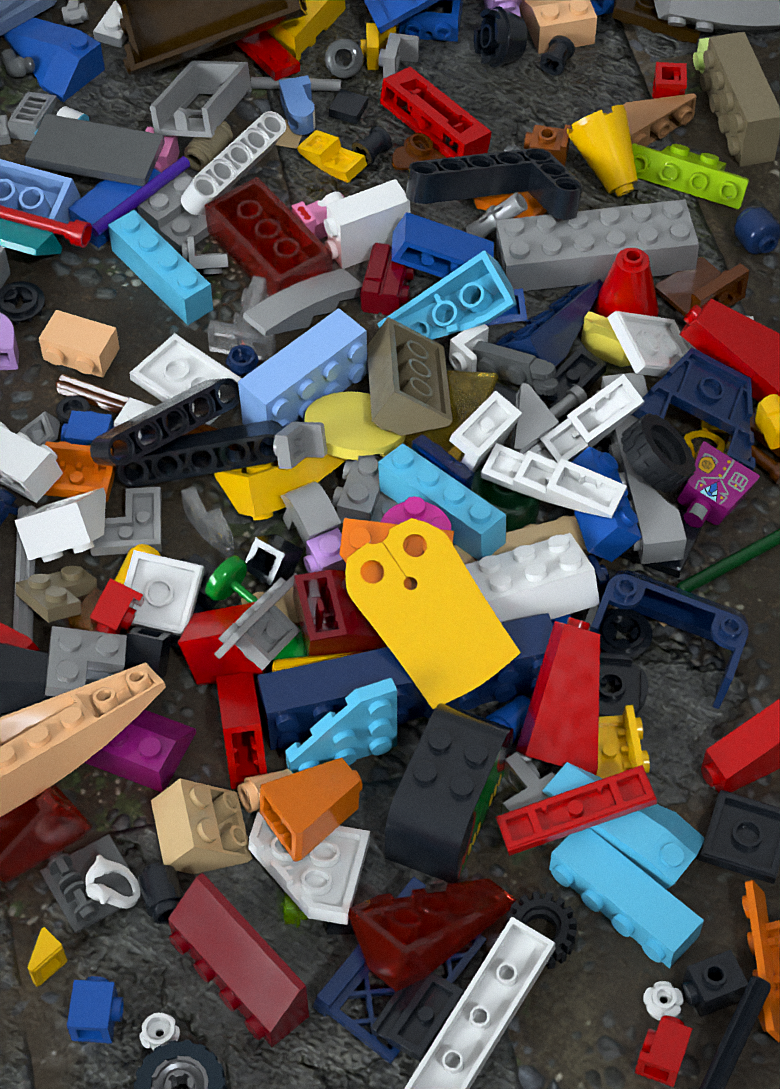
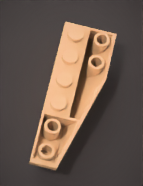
[0,662,166,817]

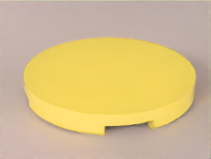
[304,392,406,460]

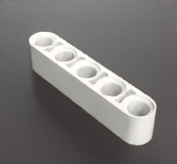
[181,111,286,215]

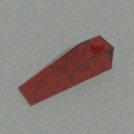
[348,878,517,992]

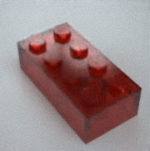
[205,177,333,296]

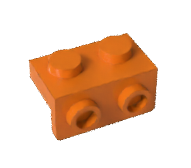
[44,441,116,502]

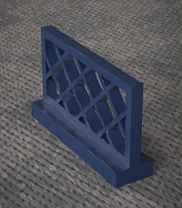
[313,877,487,1064]

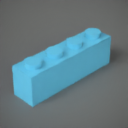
[108,210,214,325]
[378,443,506,561]
[549,828,704,969]

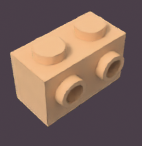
[39,310,120,378]

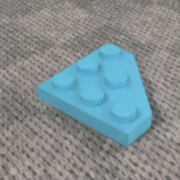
[285,677,397,773]

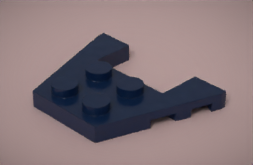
[631,347,756,470]

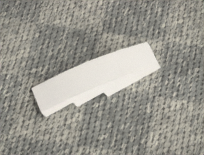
[524,374,645,463]
[481,443,627,519]

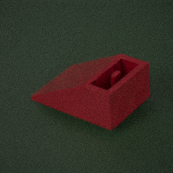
[293,569,388,656]

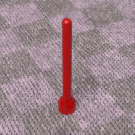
[0,205,92,248]

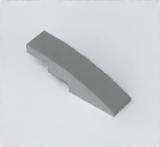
[243,268,363,336]

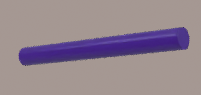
[92,156,191,237]

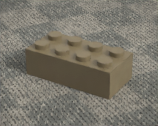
[700,32,780,167]

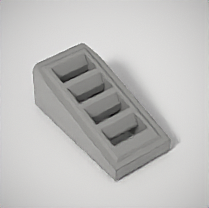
[8,92,57,141]

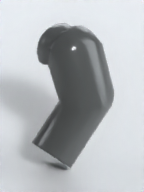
[0,49,35,78]

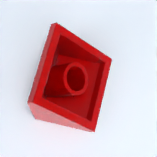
[178,602,266,686]

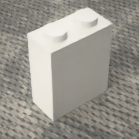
[324,179,410,269]

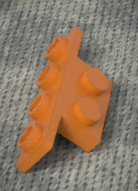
[742,880,780,1043]

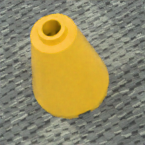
[566,105,638,197]

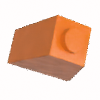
[260,757,362,862]

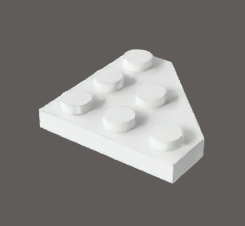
[249,812,370,925]

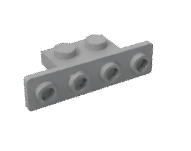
[214,573,301,670]

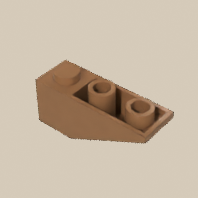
[608,93,697,147]

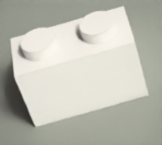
[14,487,106,562]

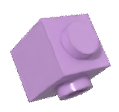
[303,527,346,573]

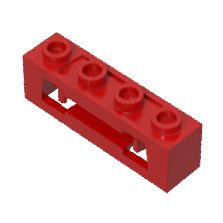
[380,67,492,158]

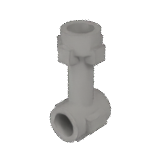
[62,0,89,25]

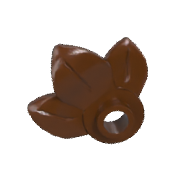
[392,133,446,171]

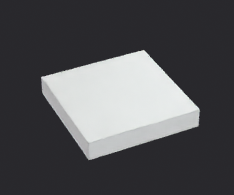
[124,550,205,636]

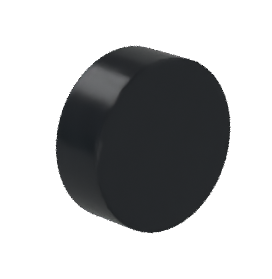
[56,396,91,426]

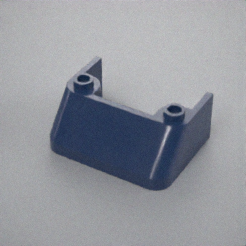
[589,570,748,709]

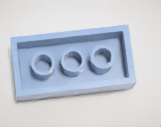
[238,308,367,445]

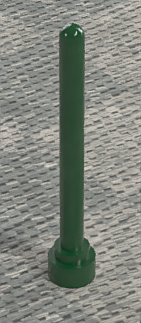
[676,529,780,593]

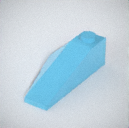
[377,250,516,340]
[542,762,705,889]

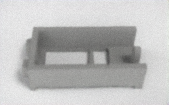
[150,61,252,138]

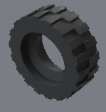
[621,413,696,493]

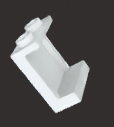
[437,391,522,487]

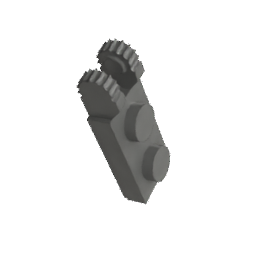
[472,341,560,396]

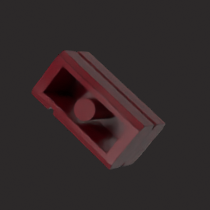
[361,243,416,316]

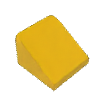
[27,927,67,987]

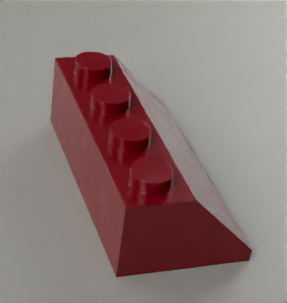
[168,872,309,1047]

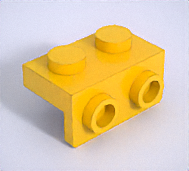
[596,705,650,778]

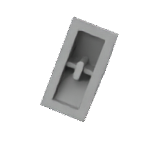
[510,383,559,454]

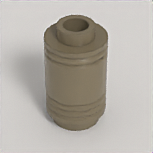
[184,121,233,171]

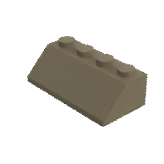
[367,317,452,436]

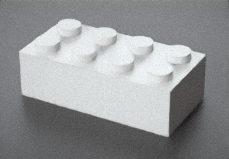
[465,533,600,623]

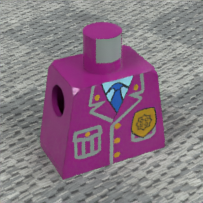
[677,441,760,528]

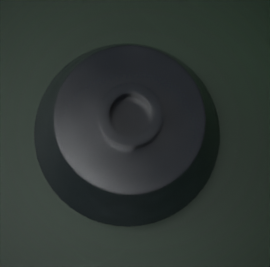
[474,6,527,67]

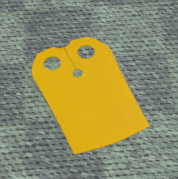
[345,518,521,709]

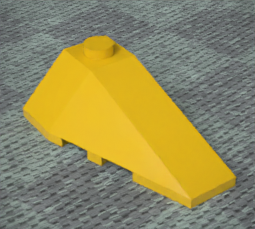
[214,454,347,520]

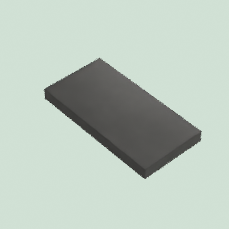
[25,114,165,187]

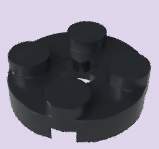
[599,652,648,718]

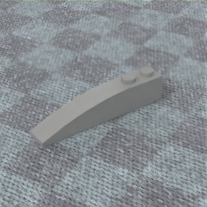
[654,0,780,32]

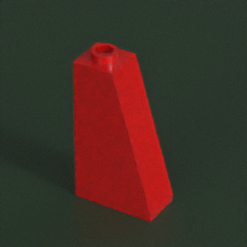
[679,298,780,402]
[516,617,600,775]

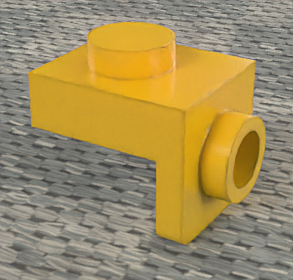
[361,23,396,70]

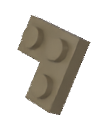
[15,566,97,623]

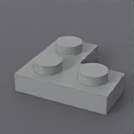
[90,487,162,556]
[45,626,127,696]

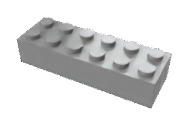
[496,199,699,291]

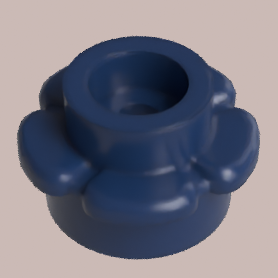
[226,345,259,376]

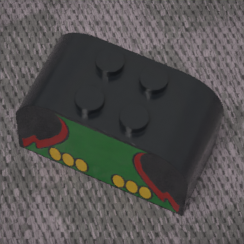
[385,703,514,886]

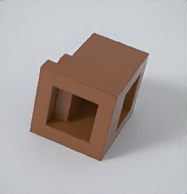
[524,125,571,167]

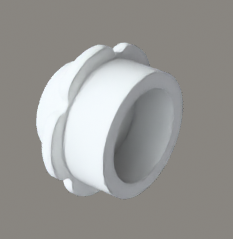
[643,981,684,1020]
[140,1013,180,1051]

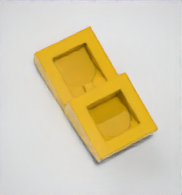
[297,130,367,183]

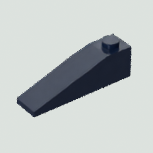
[493,279,603,368]

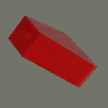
[216,672,267,789]
[701,698,780,793]

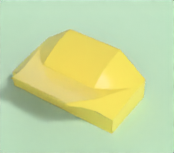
[581,311,631,367]

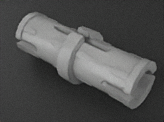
[466,192,528,238]

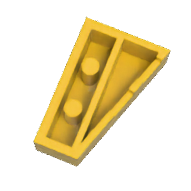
[266,0,346,61]

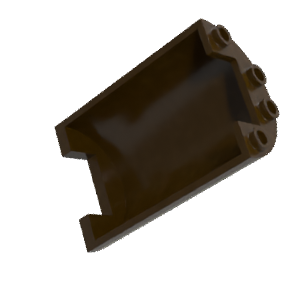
[116,0,307,77]

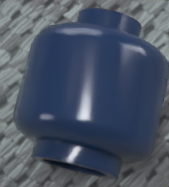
[734,207,780,254]

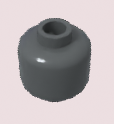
[325,38,364,79]

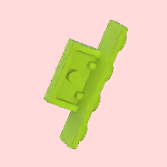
[632,143,749,209]

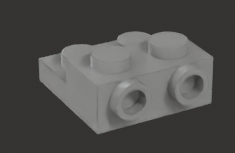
[138,172,228,255]
[332,455,398,523]

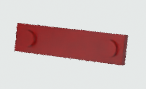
[235,31,300,81]
[495,765,657,856]

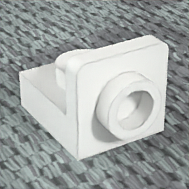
[449,324,489,379]

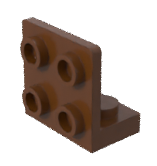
[655,257,750,317]

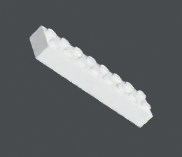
[404,917,556,1089]

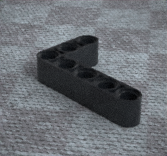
[406,148,582,220]

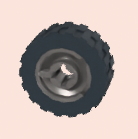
[134,1040,227,1089]

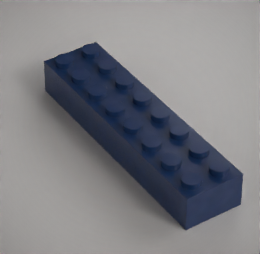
[257,613,553,750]

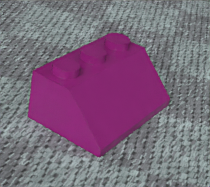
[84,709,196,792]

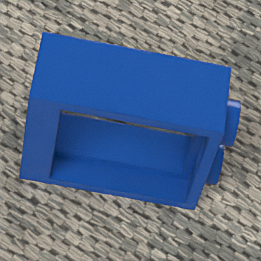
[399,0,463,42]

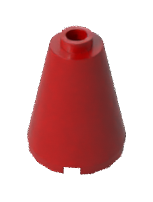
[594,248,659,318]

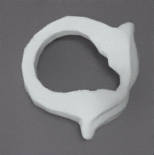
[85,855,141,909]

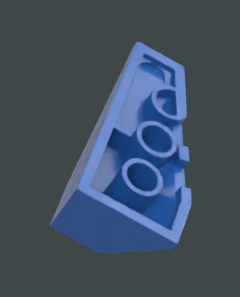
[2,17,105,102]

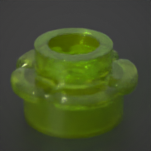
[283,893,308,928]

